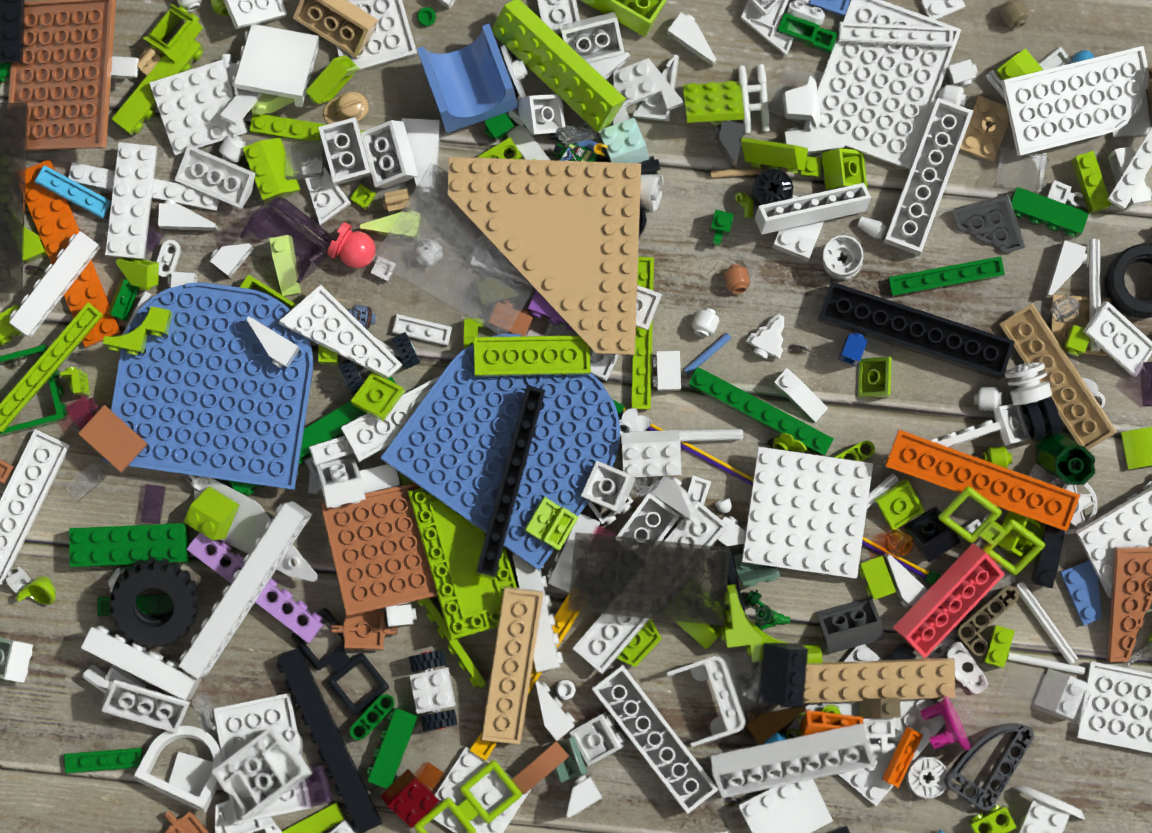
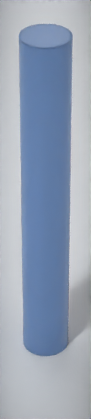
[684,333,732,376]

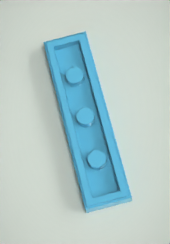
[35,165,112,219]

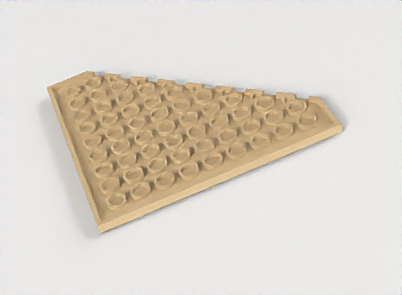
[448,157,641,355]

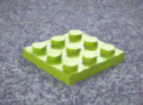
[683,81,744,123]

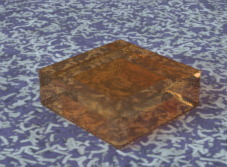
[418,762,445,789]

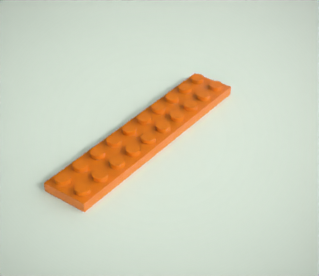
[15,159,121,348]
[885,429,1080,531]

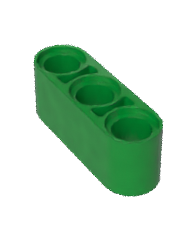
[350,694,396,740]

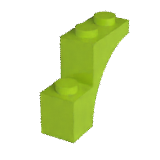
[103,306,173,356]

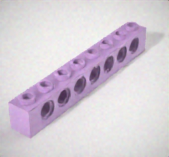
[187,532,325,643]

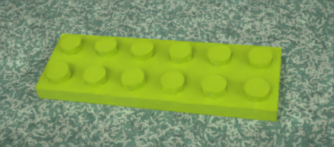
[473,336,591,377]

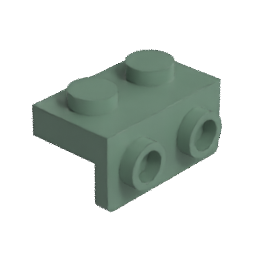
[546,737,587,783]

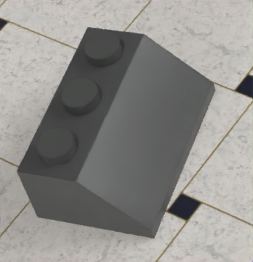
[816,597,885,654]

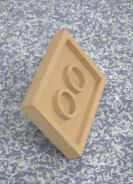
[959,95,1010,162]

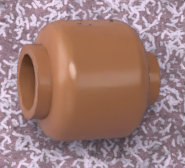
[724,264,750,294]

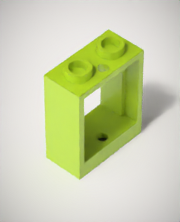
[306,55,360,104]

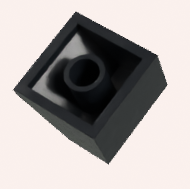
[904,506,961,563]

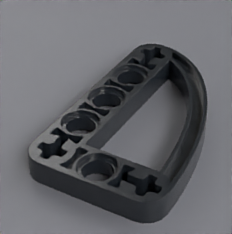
[944,723,1034,811]

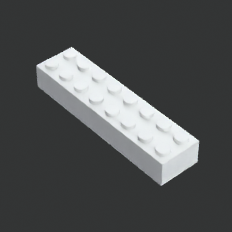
[883,98,973,256]
[592,665,719,814]
[711,723,875,798]

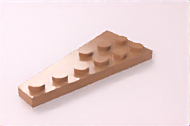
[1107,546,1152,662]

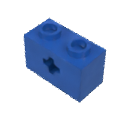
[838,332,868,366]

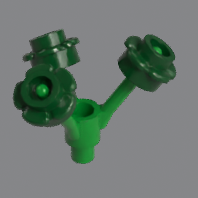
[745,590,790,630]

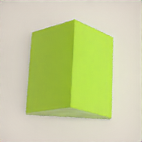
[858,357,891,398]

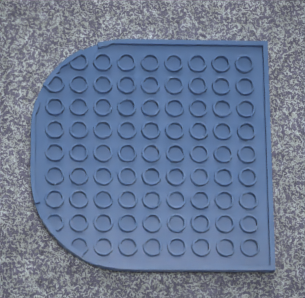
[103,282,313,490]
[381,334,620,571]

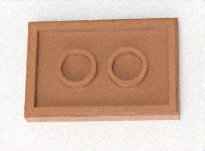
[78,405,148,473]

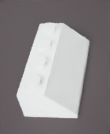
[102,680,190,733]

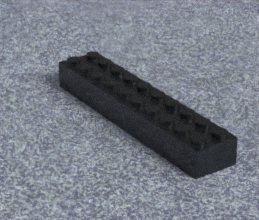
[818,281,1015,380]

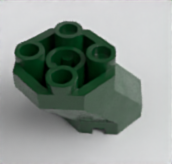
[1035,435,1095,485]

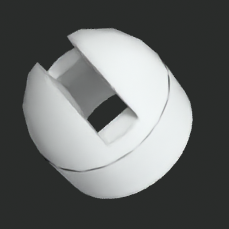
[715,498,732,513]

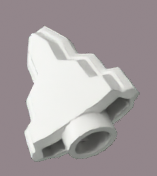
[746,314,784,359]

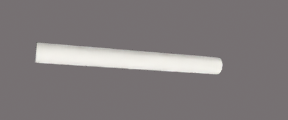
[1007,652,1085,675]

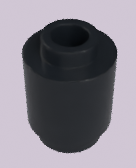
[640,156,660,175]

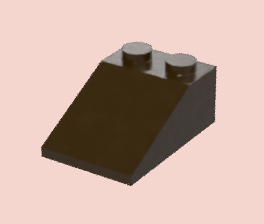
[745,706,807,745]

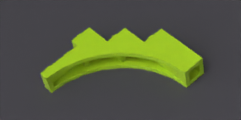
[721,585,823,663]

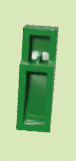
[778,13,838,54]

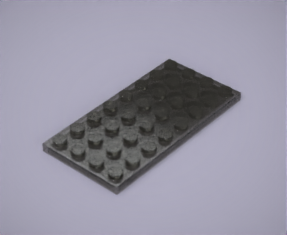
[568,532,730,626]

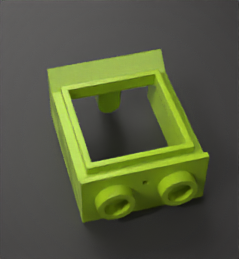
[142,4,204,63]

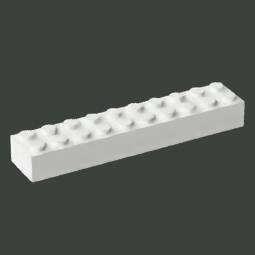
[179,502,312,679]

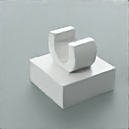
[6,567,32,593]

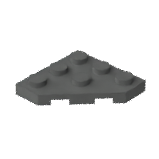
[953,194,1026,253]

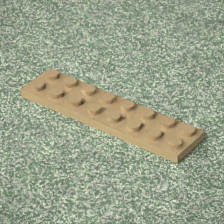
[999,303,1117,450]
[481,587,543,744]
[804,658,955,703]

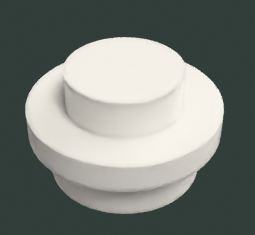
[556,680,575,700]

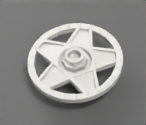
[501,45,528,98]
[1047,479,1098,534]

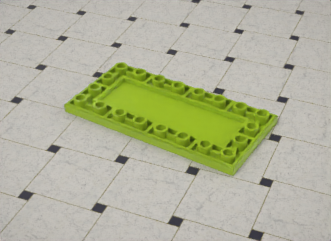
[408,488,517,640]

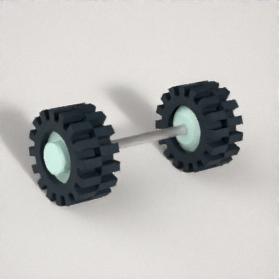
[338,332,420,395]

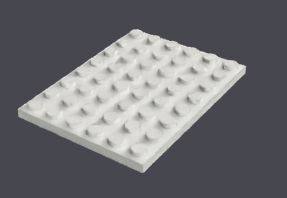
[803,0,962,170]

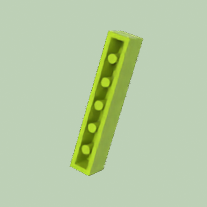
[112,39,204,137]

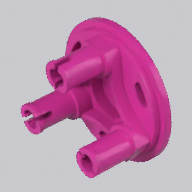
[920,695,970,751]

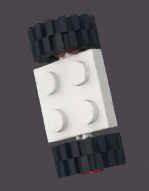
[409,650,458,731]

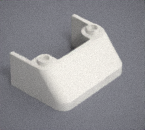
[667,656,745,747]

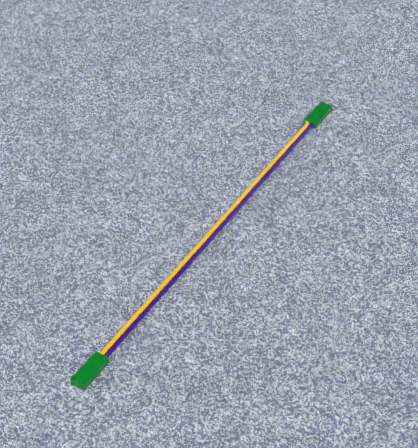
[612,399,941,586]

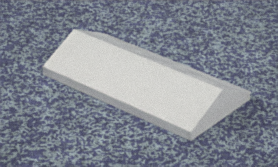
[175,145,255,209]

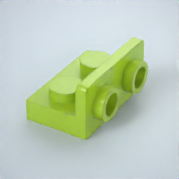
[60,367,90,397]

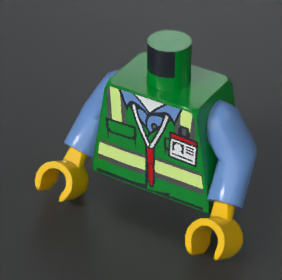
[552,140,608,162]

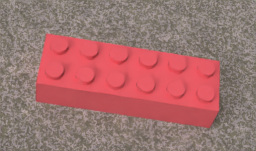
[893,543,1005,658]

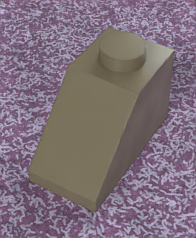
[858,698,901,718]

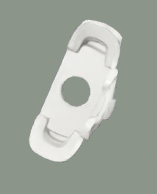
[947,642,989,694]

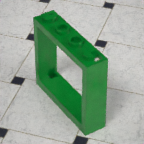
[0,344,68,437]

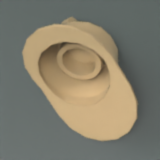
[324,92,368,124]

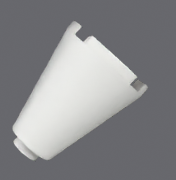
[640,174,664,212]

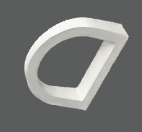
[134,726,223,813]

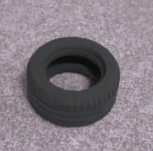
[1105,243,1152,319]

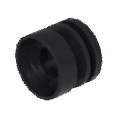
[751,168,794,208]

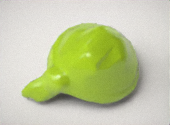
[15,576,56,605]

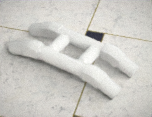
[738,64,770,133]

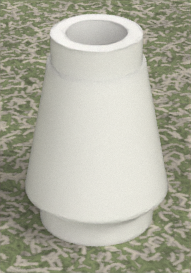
[857,216,887,240]

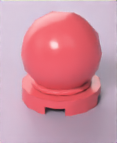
[327,222,376,269]

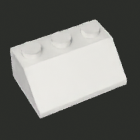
[1107,146,1152,210]

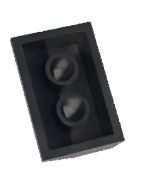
[759,643,808,706]

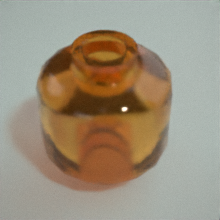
[884,529,913,557]

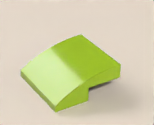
[1121,427,1152,470]
[523,497,579,551]

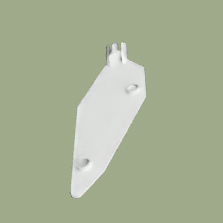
[183,474,318,582]

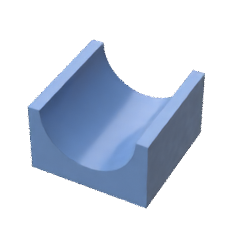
[417,24,518,133]

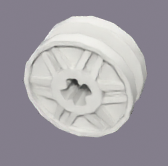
[906,757,948,798]

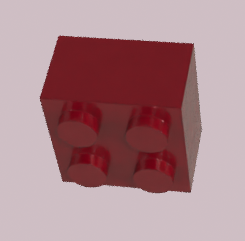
[381,769,440,828]

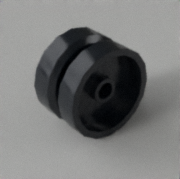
[1022,396,1062,442]

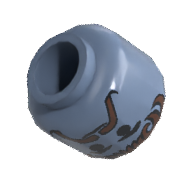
[348,305,376,330]

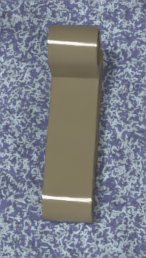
[955,586,1019,656]

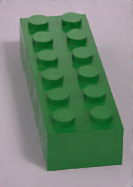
[69,523,190,568]

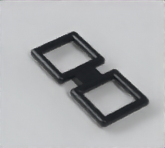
[291,608,389,715]

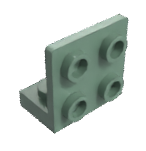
[733,551,780,587]

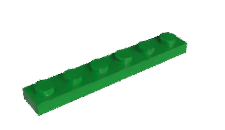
[888,256,1005,297]

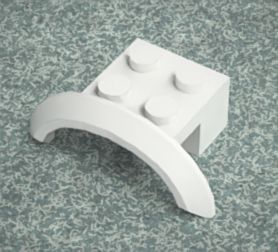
[1013,785,1085,833]

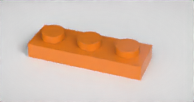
[882,727,923,788]

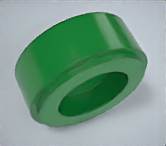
[417,7,436,27]

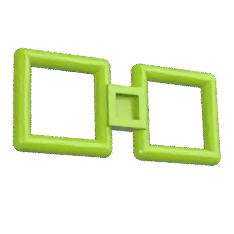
[938,486,1045,575]
[414,760,522,833]

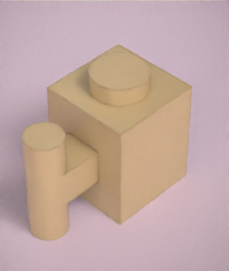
[137,47,163,76]
[382,189,412,215]

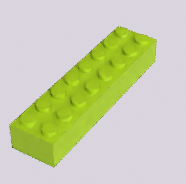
[491,0,626,132]

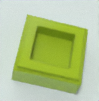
[350,183,376,210]

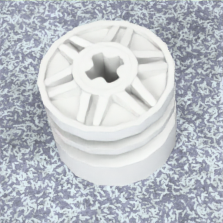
[823,235,863,280]
[1005,362,1052,405]

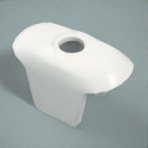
[783,75,821,130]

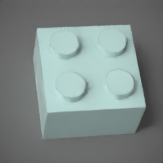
[599,118,649,163]

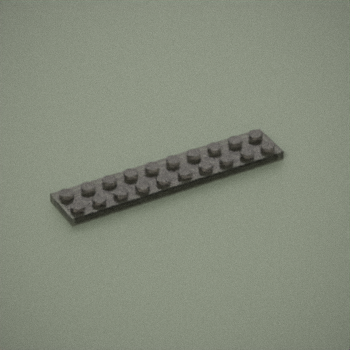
[0,103,28,293]

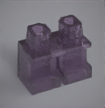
[305,766,333,807]

